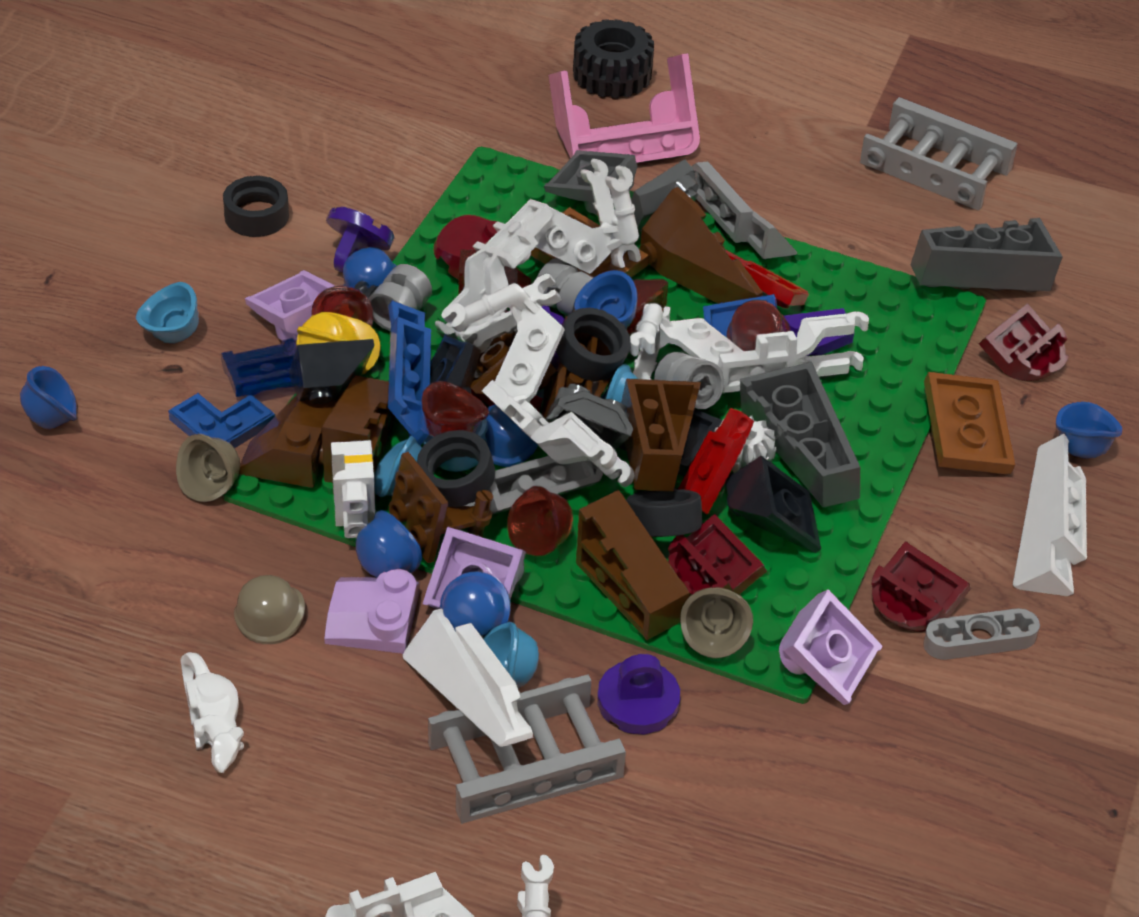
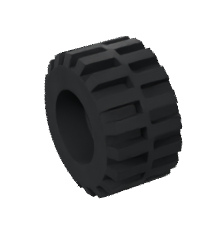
[573,19,654,98]

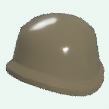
[176,434,240,502]
[234,575,305,645]
[681,587,753,658]

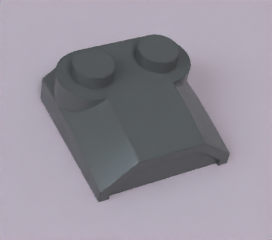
[544,150,637,215]
[631,159,699,233]
[545,384,633,449]

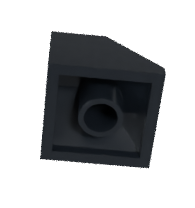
[289,339,374,404]
[726,456,821,553]

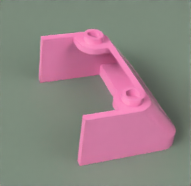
[548,53,700,162]

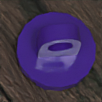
[326,207,395,273]
[597,654,680,734]

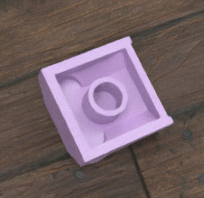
[245,270,346,343]
[422,527,526,609]
[324,569,420,654]
[779,590,883,705]

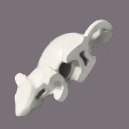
[181,652,244,773]

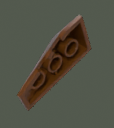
[639,187,763,304]
[239,388,347,488]

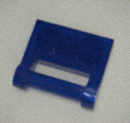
[220,338,297,397]

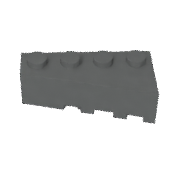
[910,218,1063,292]
[740,362,860,507]

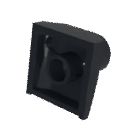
[429,334,481,421]

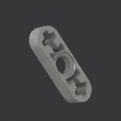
[923,608,1040,660]

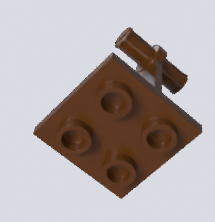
[389,452,493,563]

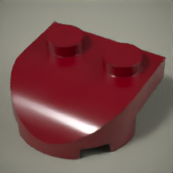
[433,215,508,281]
[978,303,1069,381]
[668,514,767,597]
[871,541,971,631]

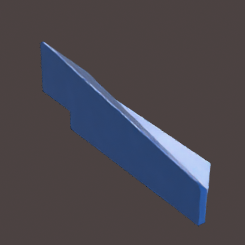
[388,300,431,446]

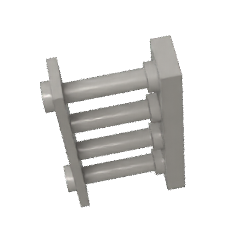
[860,97,1018,211]
[428,674,626,824]

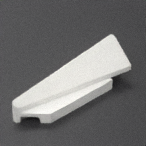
[1013,434,1087,596]
[403,608,533,747]

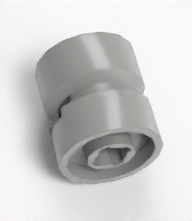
[536,258,593,317]
[367,264,432,331]
[654,352,724,409]

